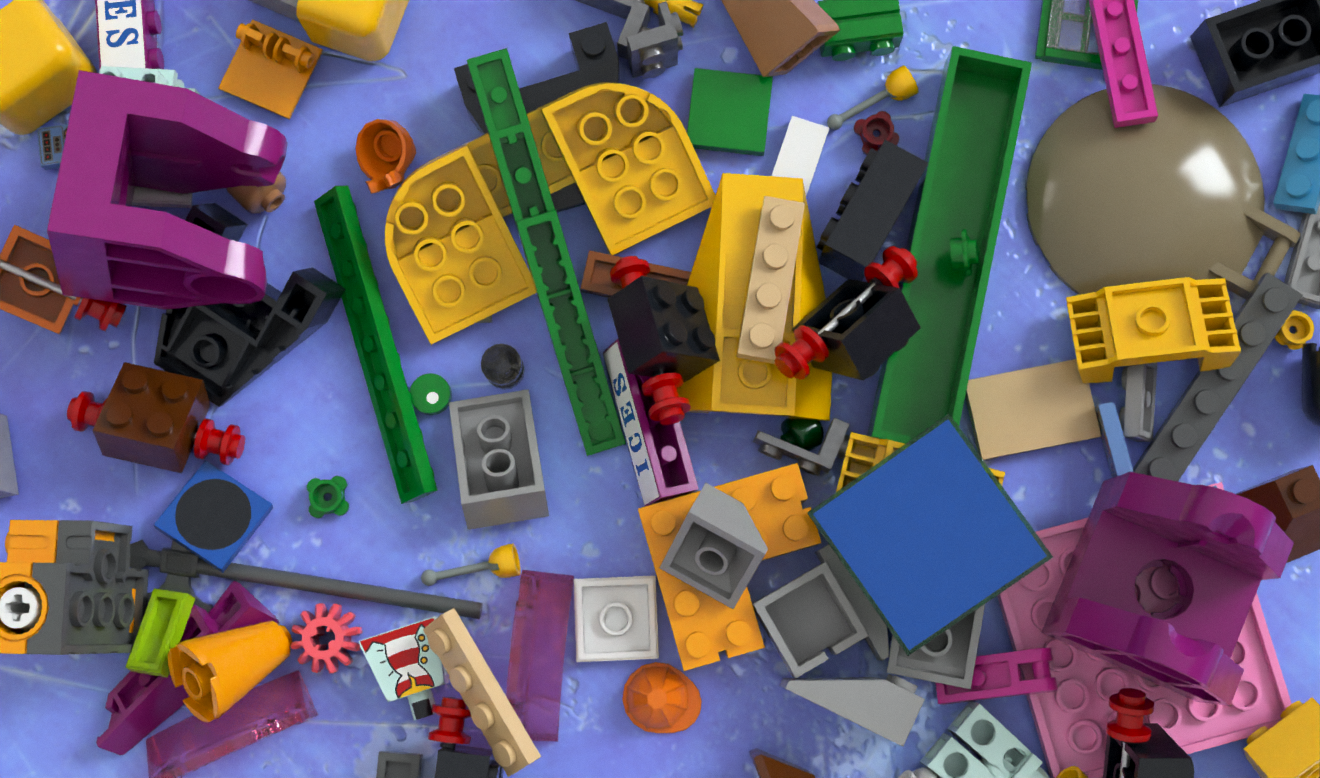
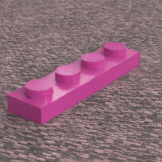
[1089,0,1158,128]

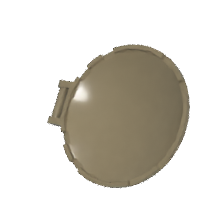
[1025,84,1301,299]

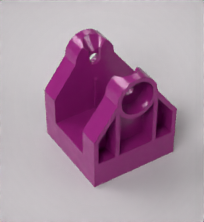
[47,70,288,309]
[1041,472,1294,706]

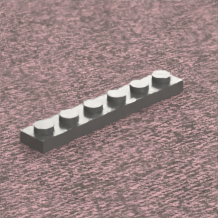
[1133,273,1303,482]

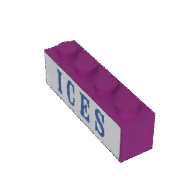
[95,0,164,69]
[603,339,699,507]

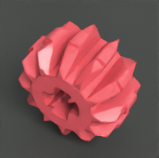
[291,603,363,673]

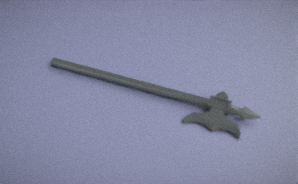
[130,540,483,619]

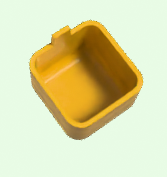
[0,0,97,135]
[296,0,409,61]

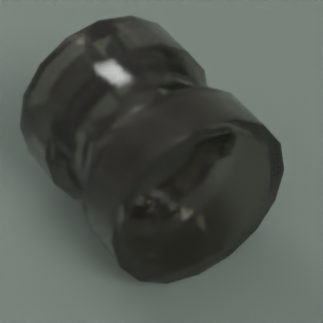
[481,344,525,390]

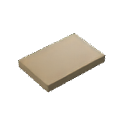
[965,359,1101,461]

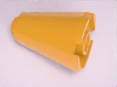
[168,621,292,722]

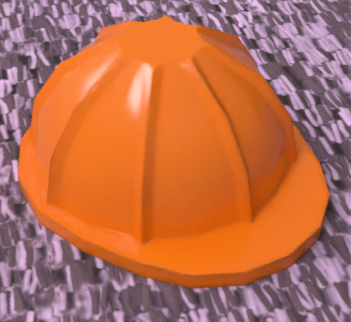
[622,662,702,733]

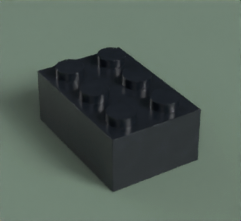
[1190,0,1320,108]
[816,139,928,281]

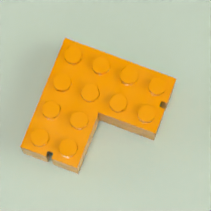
[638,463,821,671]

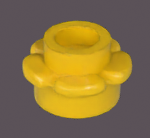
[1274,310,1314,350]

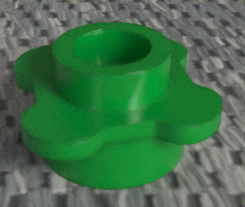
[950,229,979,276]
[307,475,349,518]

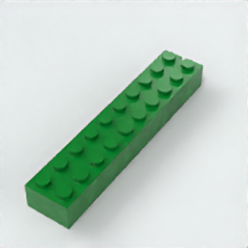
[867,46,1032,445]

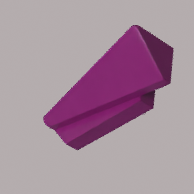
[96,581,279,755]

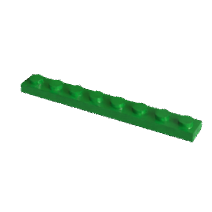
[314,186,438,504]

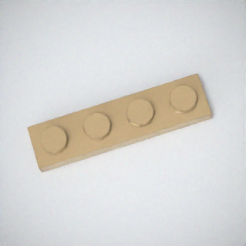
[736,196,805,364]
[423,608,541,777]

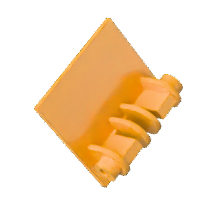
[218,19,323,120]

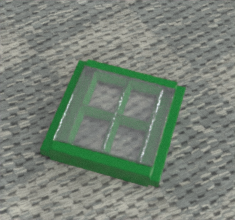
[1035,0,1138,70]

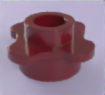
[854,111,899,155]

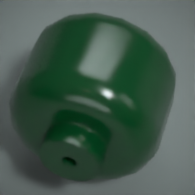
[780,418,824,451]

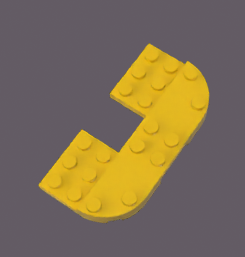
[385,83,715,345]

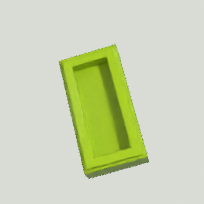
[125,588,195,678]

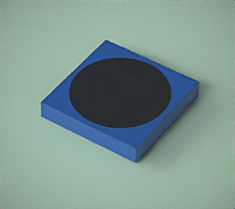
[154,460,273,573]

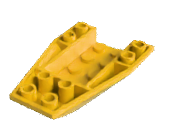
[677,173,832,421]

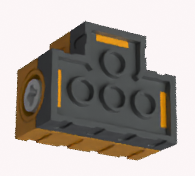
[0,520,149,655]

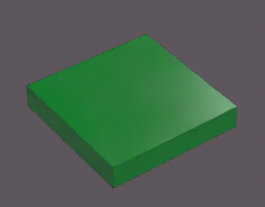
[687,68,773,156]

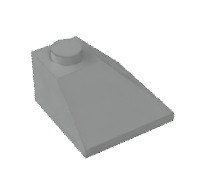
[659,483,768,609]

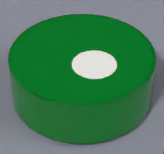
[410,373,452,415]

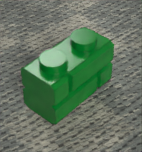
[817,0,903,61]

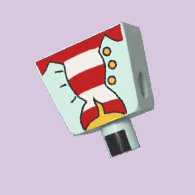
[359,616,449,721]

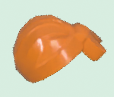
[356,119,416,194]

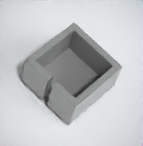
[752,562,869,678]

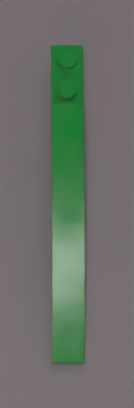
[466,48,626,456]

